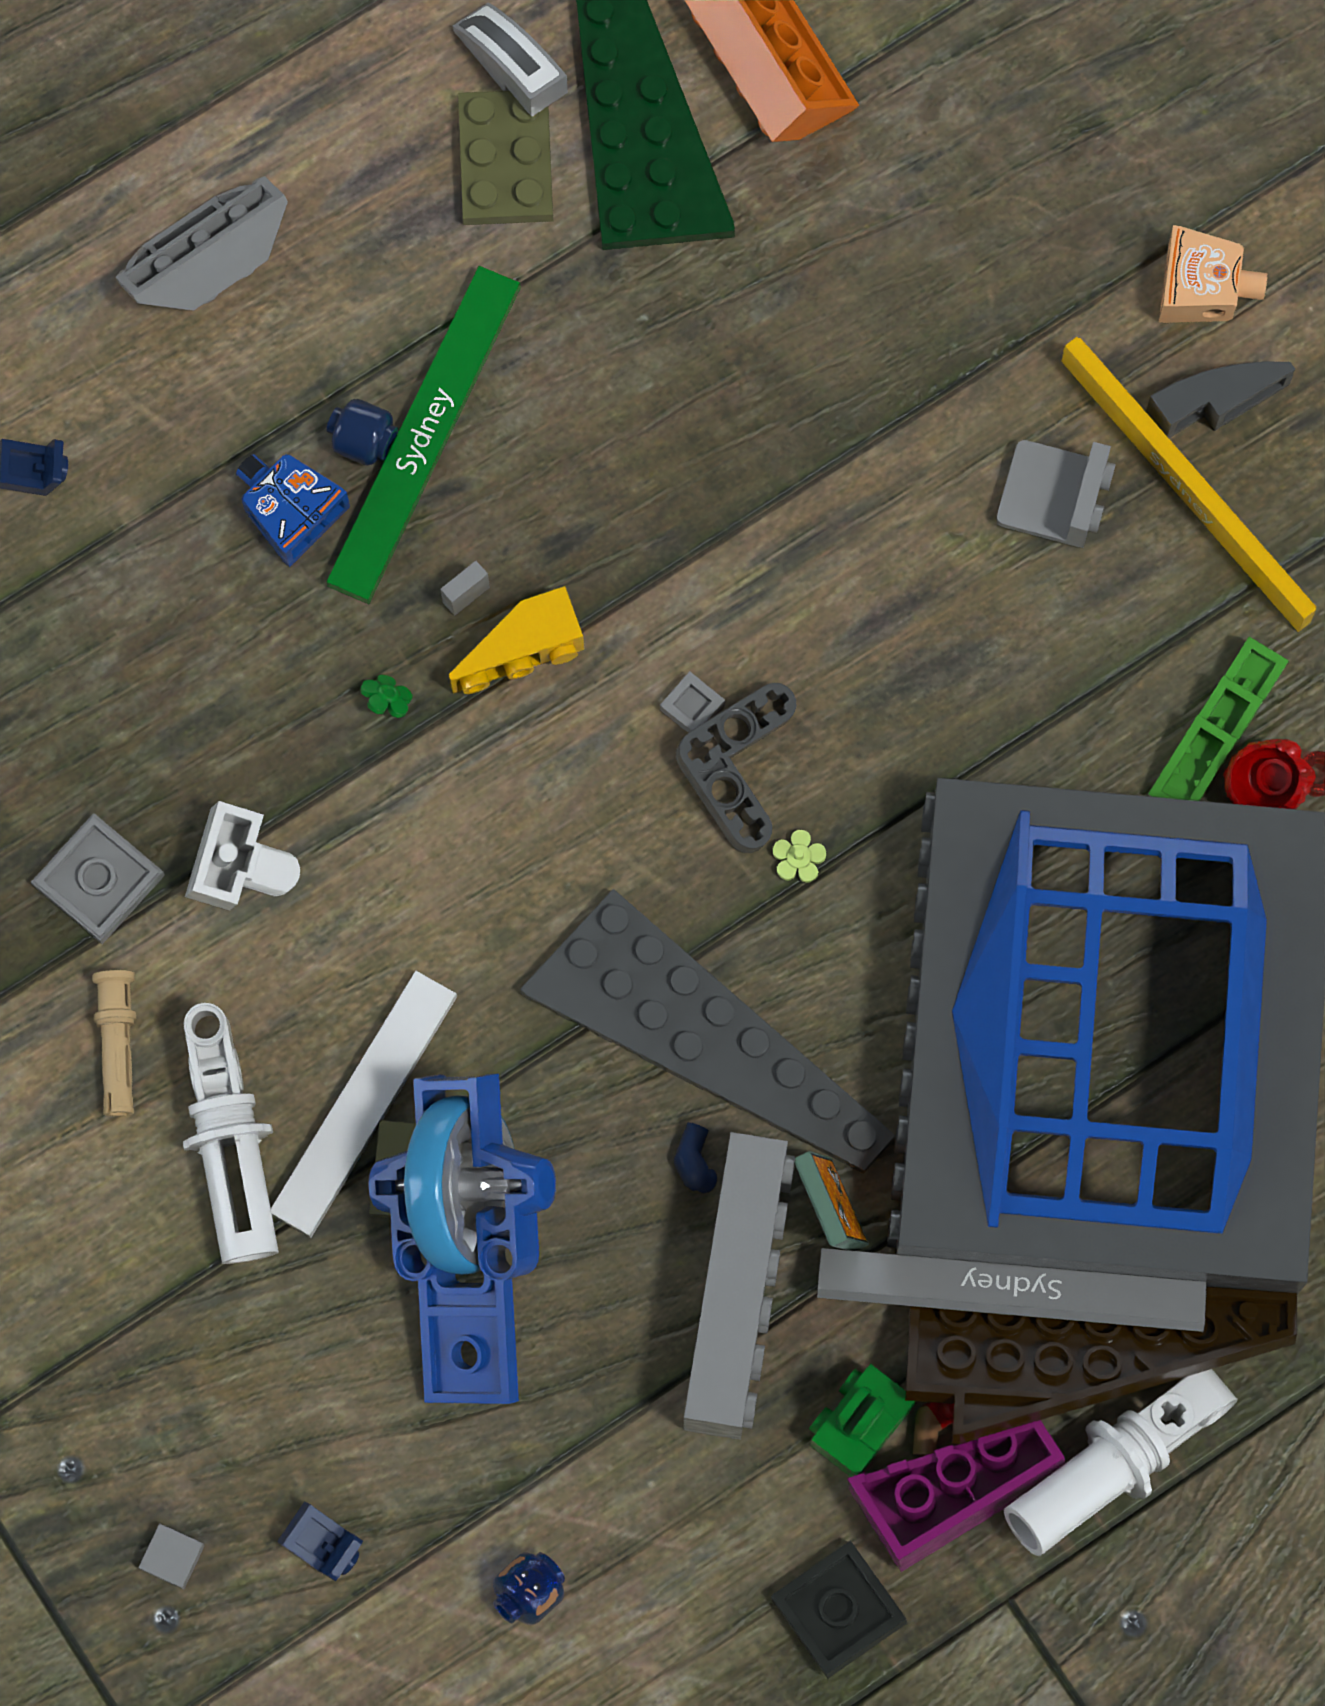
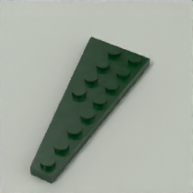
[576,0,735,250]

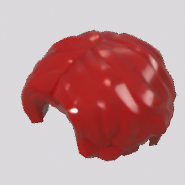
[1223,739,1316,810]

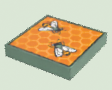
[794,1151,869,1251]

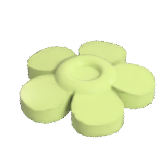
[772,830,826,883]

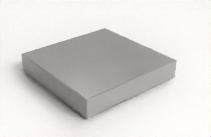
[31,813,165,945]

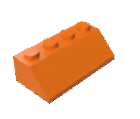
[685,0,859,142]

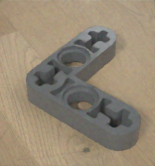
[676,683,796,853]

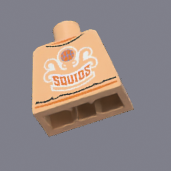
[1159,225,1268,323]

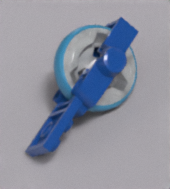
[369,1073,556,1404]

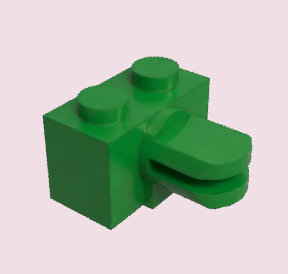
[809,1364,916,1477]

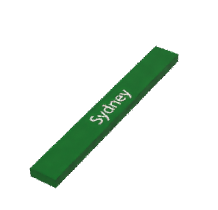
[326,266,521,604]

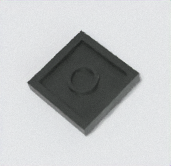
[771,1540,907,1679]

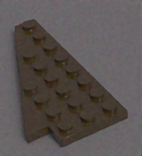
[905,1287,1297,1444]

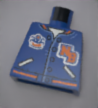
[236,454,350,567]

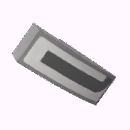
[452,2,568,117]

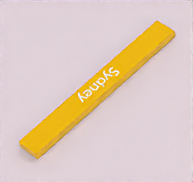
[1061,337,1316,632]

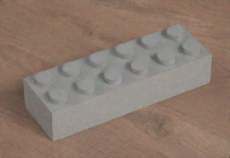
[684,1132,795,1440]

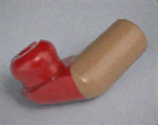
[913,1402,954,1457]

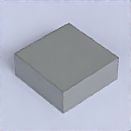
[440,561,490,616]
[660,671,725,733]
[138,1523,205,1590]

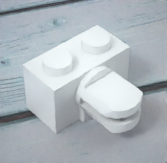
[185,801,300,910]

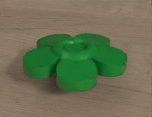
[360,675,413,718]

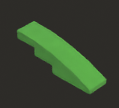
[1148,636,1289,801]

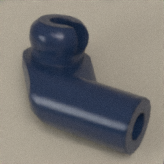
[674,1122,717,1194]

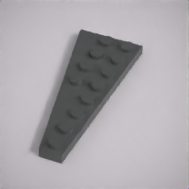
[520,889,896,1174]

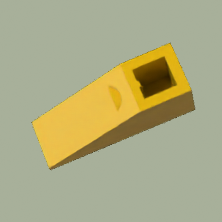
[449,586,584,694]

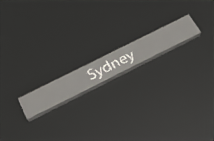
[817,1248,1206,1332]

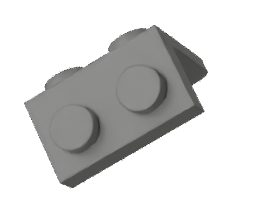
[996,440,1116,548]

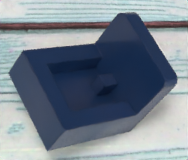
[0,439,68,496]
[277,1501,363,1581]

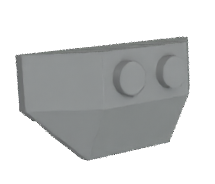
[115,176,288,311]

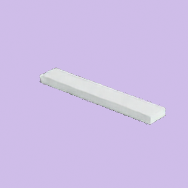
[271,971,457,1238]

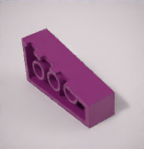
[847,1420,1065,1572]

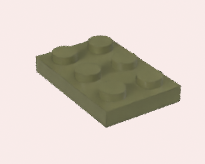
[458,91,553,225]

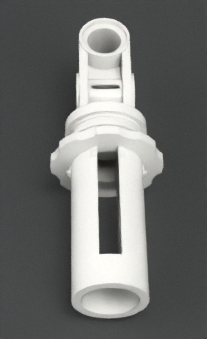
[183,1003,279,1264]
[1004,1369,1238,1556]

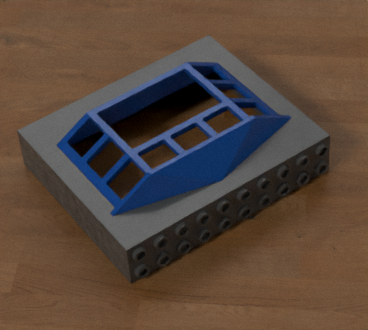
[887,778,1325,1295]

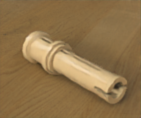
[92,970,137,1116]

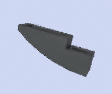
[1146,361,1295,438]

